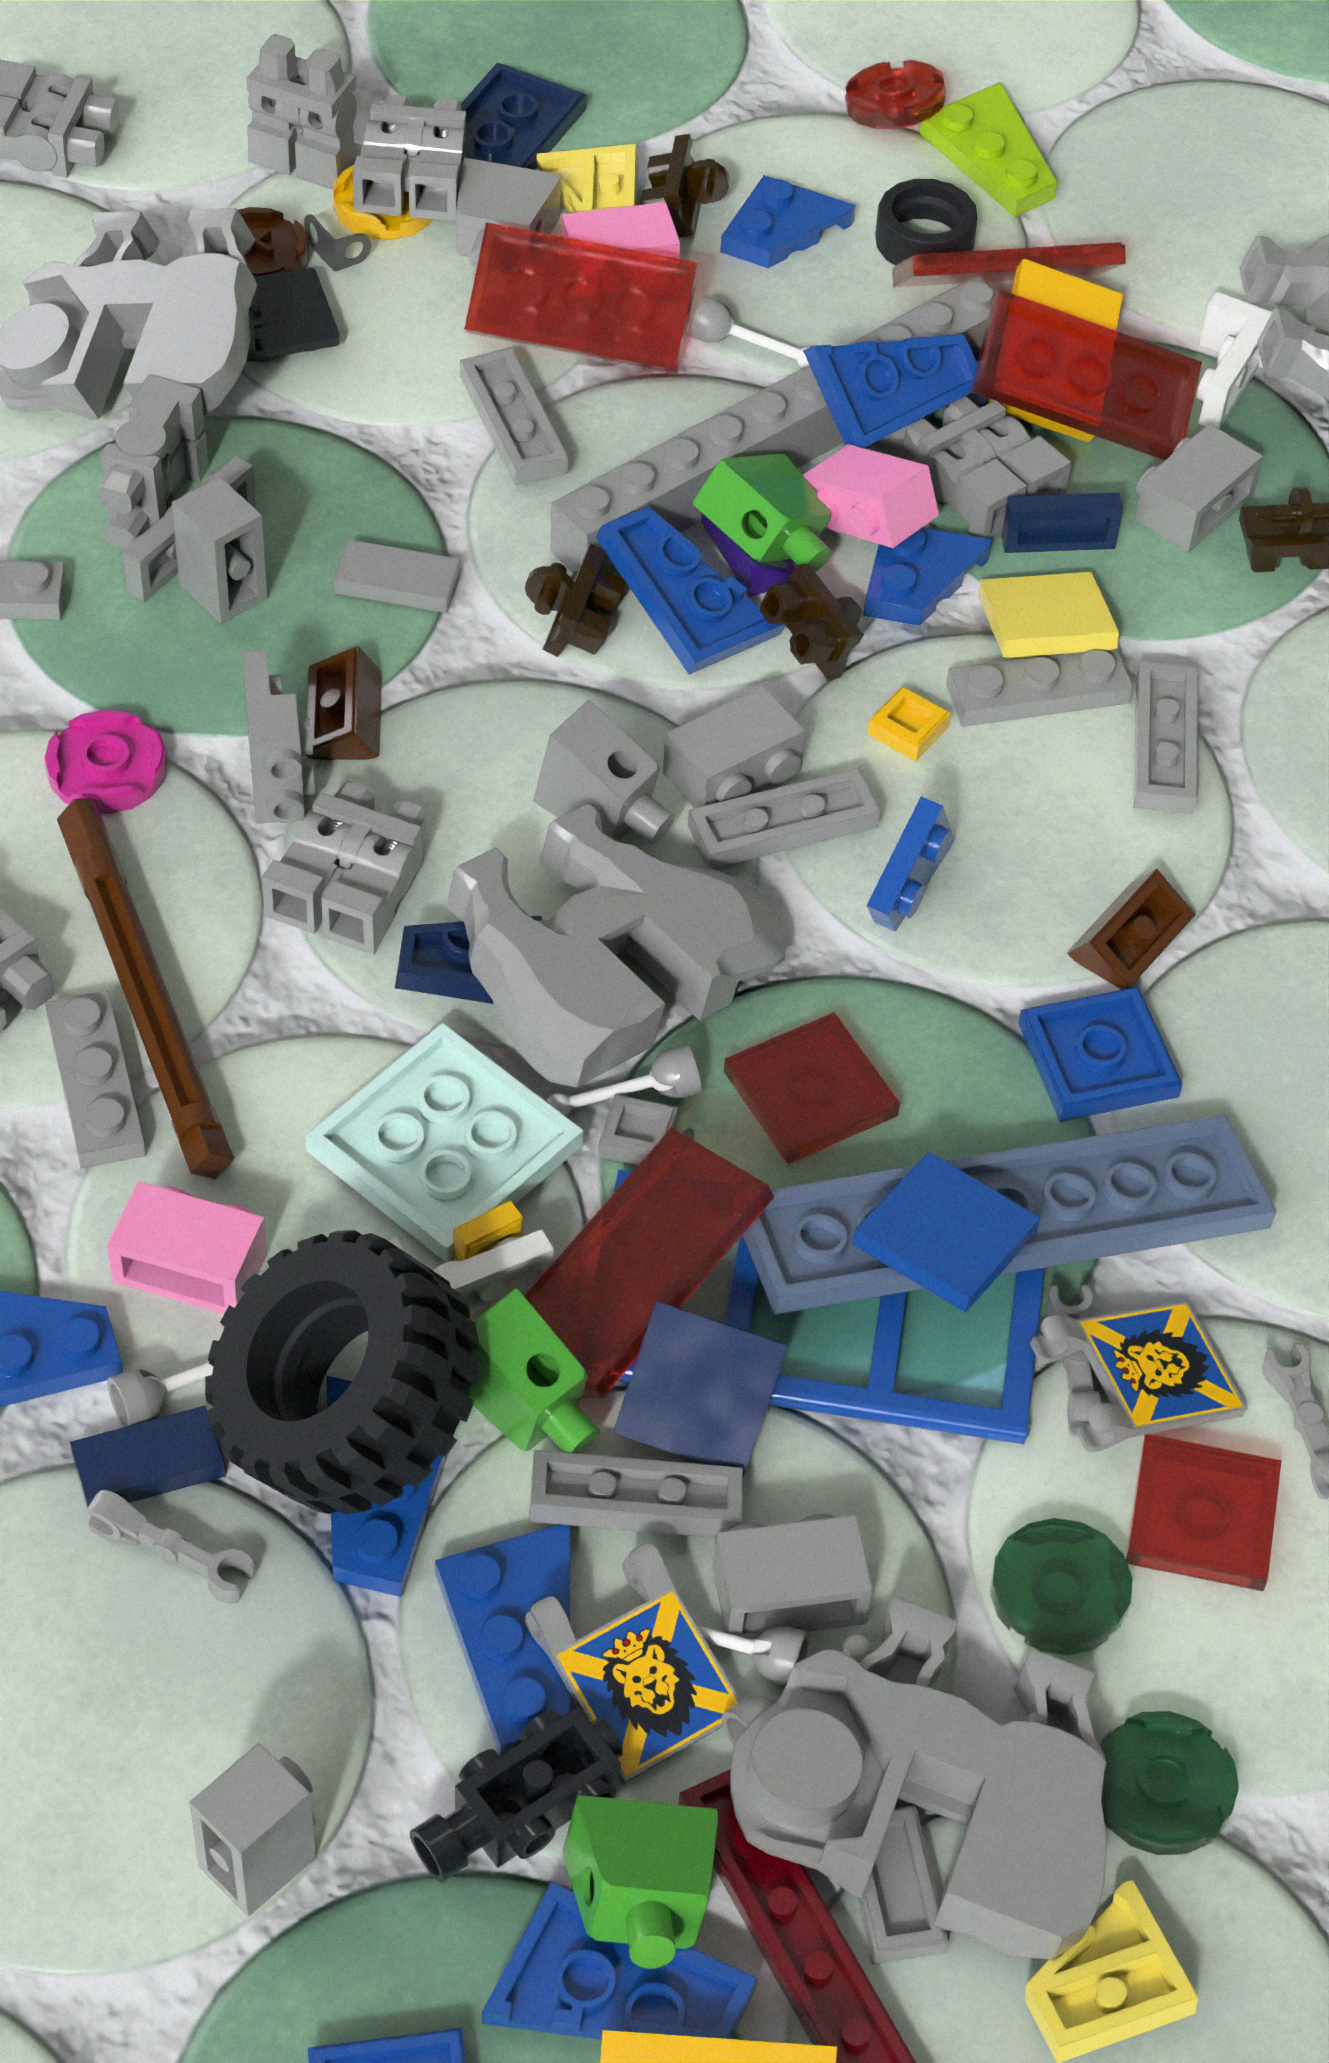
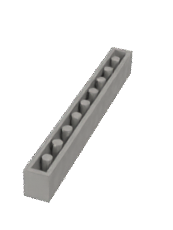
[550,275,1010,572]

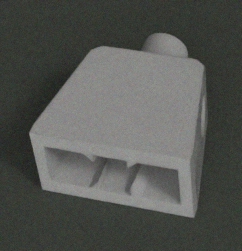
[456,158,561,274]
[533,700,675,844]

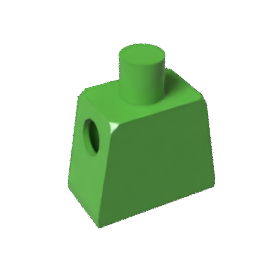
[692,453,831,572]
[468,1288,600,1454]
[563,1795,718,1969]

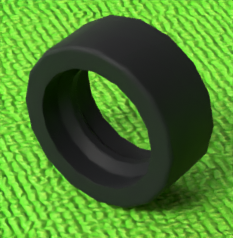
[875,179,978,274]

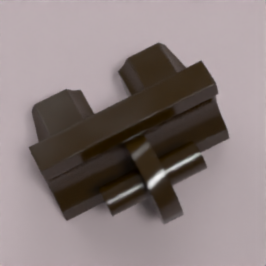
[640,133,730,237]
[1239,487,1329,573]
[525,543,626,657]
[760,564,864,679]

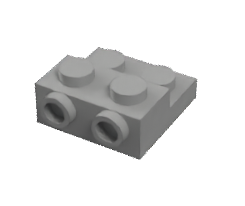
[242,650,315,824]

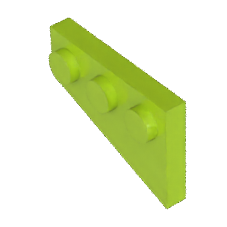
[919,82,1057,217]

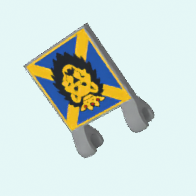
[1030,1301,1248,1452]
[525,1543,740,1785]

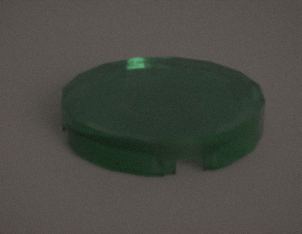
[990,1518,1133,1655]
[1100,1711,1239,1855]

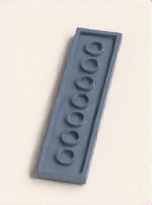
[734,1115,1276,1315]

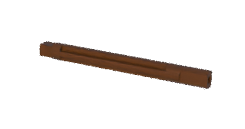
[57,798,235,1179]

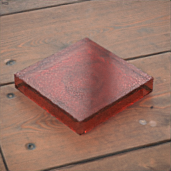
[724,1012,900,1164]
[1125,1434,1282,1591]

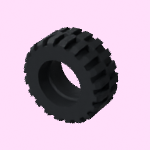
[205,1230,480,1515]

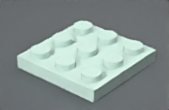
[305,1023,583,1262]

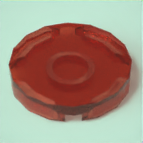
[845,60,946,129]

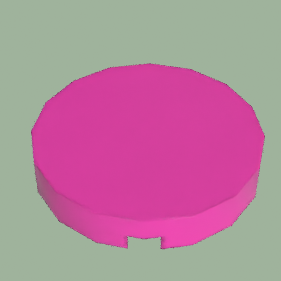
[44,710,168,814]

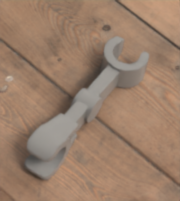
[1046,1285,1101,1437]
[1262,1343,1329,1499]
[88,1490,255,1604]

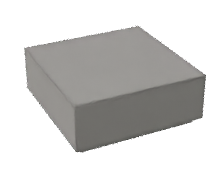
[598,1094,678,1171]

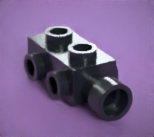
[409,1707,623,1883]

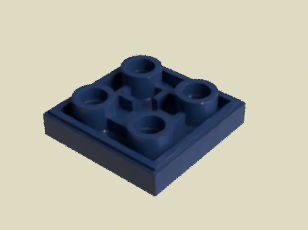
[613,1300,789,1478]

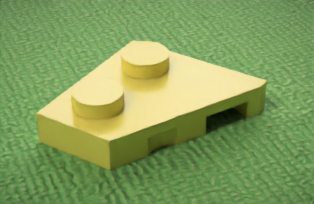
[537,144,639,213]
[1024,1879,1198,2063]

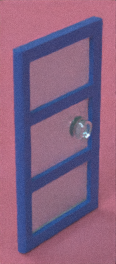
[577,1169,1044,1445]

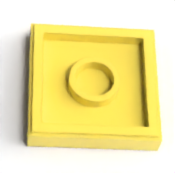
[979,572,1119,658]

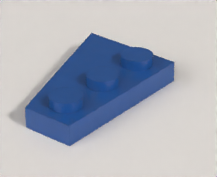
[803,334,986,448]
[326,1375,456,1597]

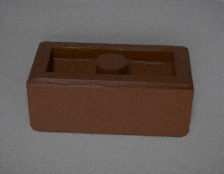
[306,646,381,760]
[1067,869,1196,990]

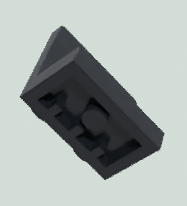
[246,267,340,362]

